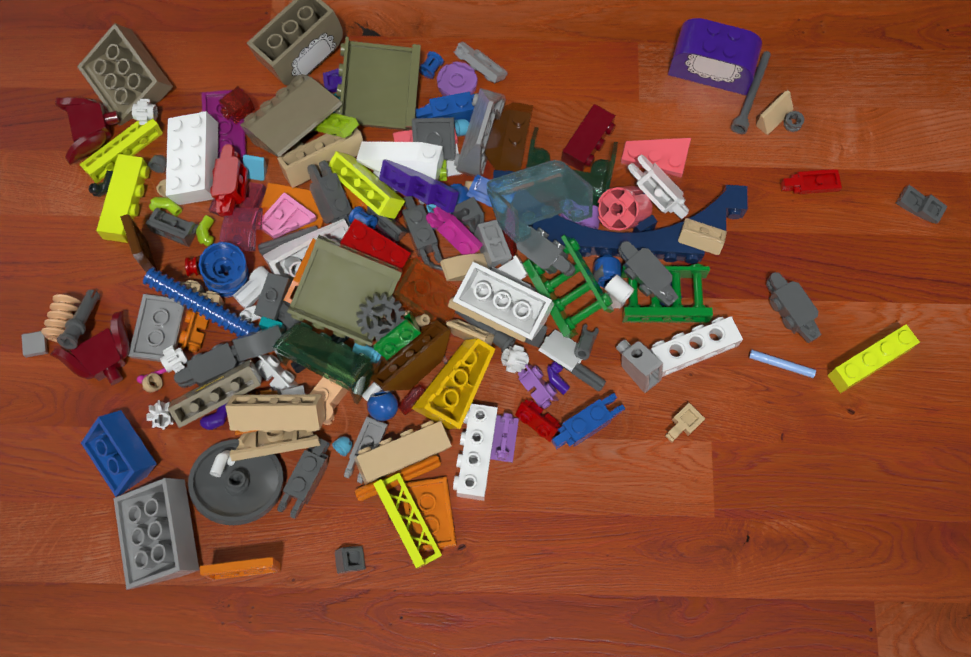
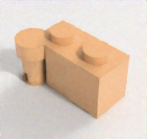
[310,363,354,425]

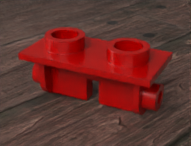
[515,399,562,442]

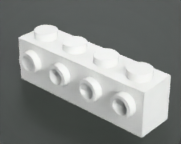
[453,404,497,501]

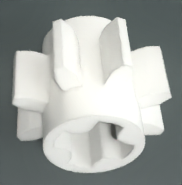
[132,99,157,125]
[501,345,529,373]
[160,346,188,374]
[147,400,174,430]

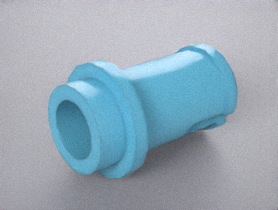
[352,343,382,364]

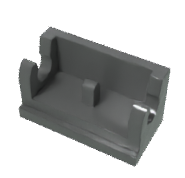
[453,197,484,234]
[145,208,199,247]

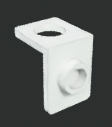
[498,255,528,280]

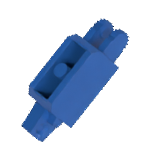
[415,91,478,124]
[551,393,625,449]

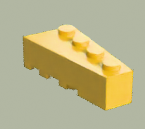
[412,338,495,429]

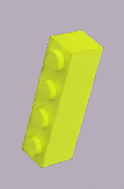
[329,151,405,219]
[96,154,150,243]
[827,324,920,394]

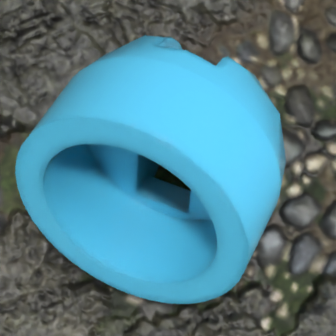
[454,119,469,136]
[332,436,352,457]

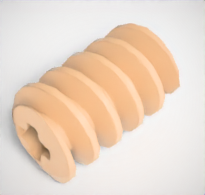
[41,294,81,343]

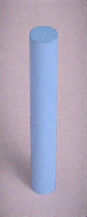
[749,350,816,378]

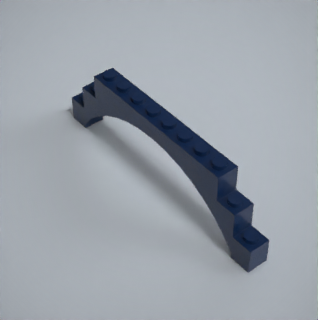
[493,170,748,264]

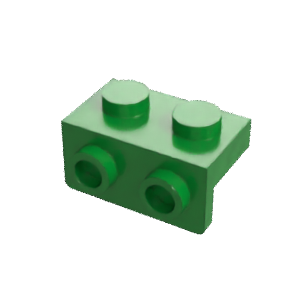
[373,313,421,360]

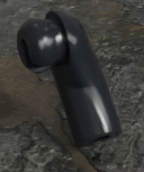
[88,171,113,197]

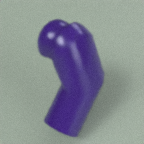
[547,361,570,395]

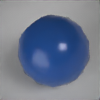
[367,391,398,421]

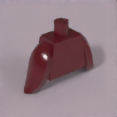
[55,97,120,165]
[50,311,130,385]

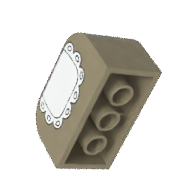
[247,0,343,86]

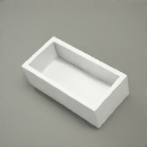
[166,111,218,205]

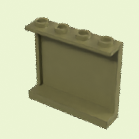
[335,37,421,131]
[287,235,402,346]

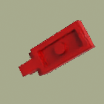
[780,169,842,194]

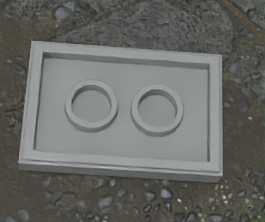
[128,294,187,362]

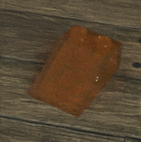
[392,257,459,328]

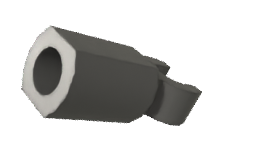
[575,324,599,360]

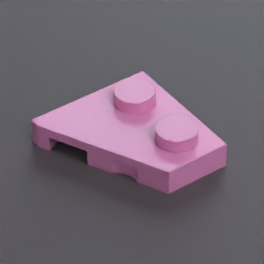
[256,193,317,239]

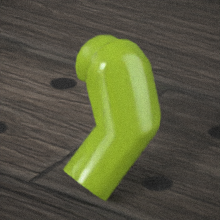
[149,197,182,217]
[196,215,214,247]

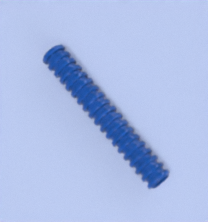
[143,267,261,337]

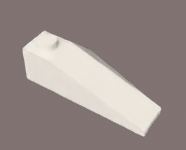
[356,142,444,180]
[263,219,348,294]

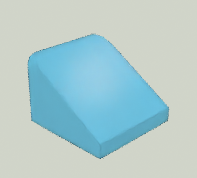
[243,155,268,181]

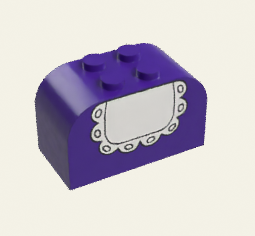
[668,18,762,95]

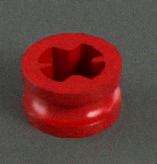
[185,256,200,276]

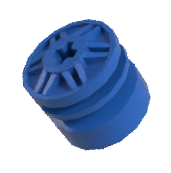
[199,242,250,298]

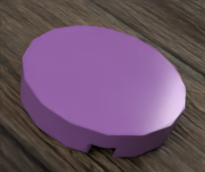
[437,62,477,96]

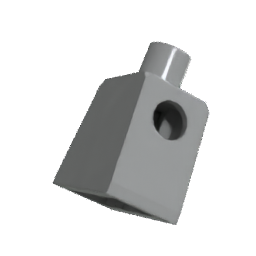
[616,340,663,393]

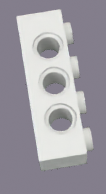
[650,317,743,377]

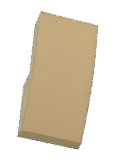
[440,253,489,281]
[179,280,224,307]

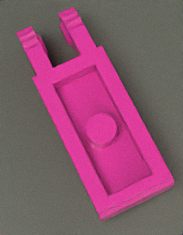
[426,206,483,255]

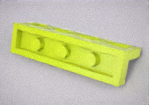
[79,118,163,183]
[373,473,442,569]

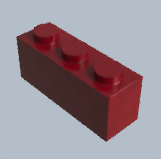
[561,104,616,172]

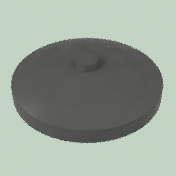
[188,439,283,525]

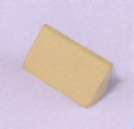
[756,90,793,135]
[678,218,727,255]
[446,319,495,346]

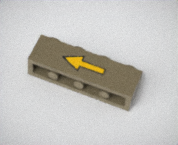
[168,359,262,428]

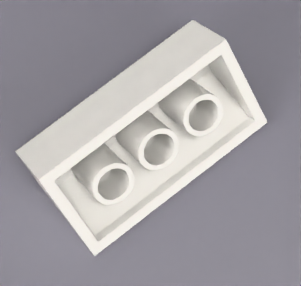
[453,262,554,340]

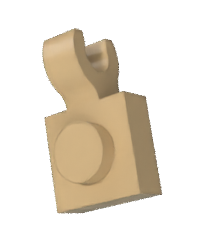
[665,403,705,443]

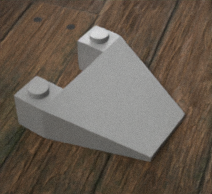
[454,88,506,177]

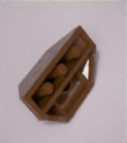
[484,102,533,180]
[370,320,450,391]

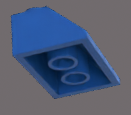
[81,410,156,497]

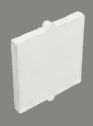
[539,330,582,371]

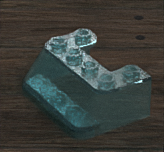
[487,160,593,243]

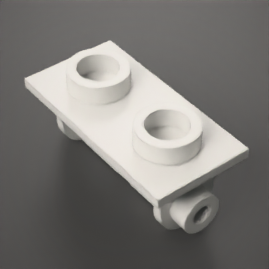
[255,355,299,395]

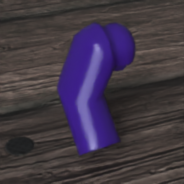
[200,403,227,430]

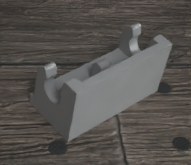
[474,220,512,270]

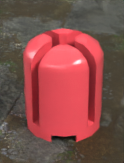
[598,186,653,231]

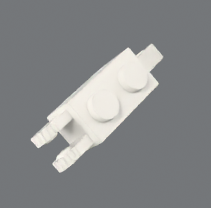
[628,154,689,219]

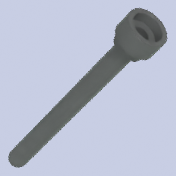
[731,51,771,134]

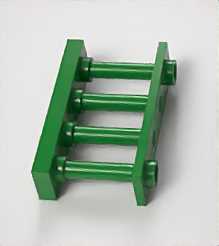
[522,235,614,339]
[621,264,713,323]

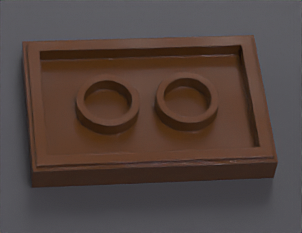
[120,214,158,273]

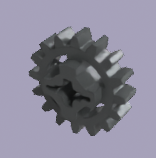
[356,293,405,342]

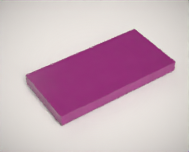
[202,89,247,164]

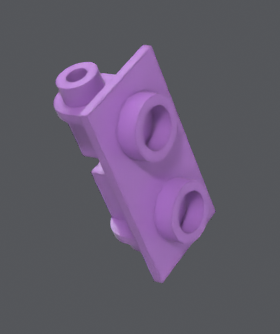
[518,364,559,409]
[490,413,519,463]

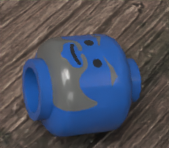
[593,255,621,288]

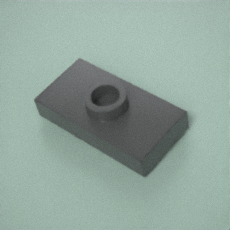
[253,272,291,321]

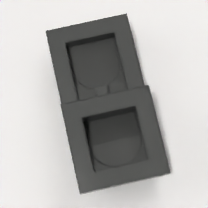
[896,185,948,224]
[232,325,285,361]

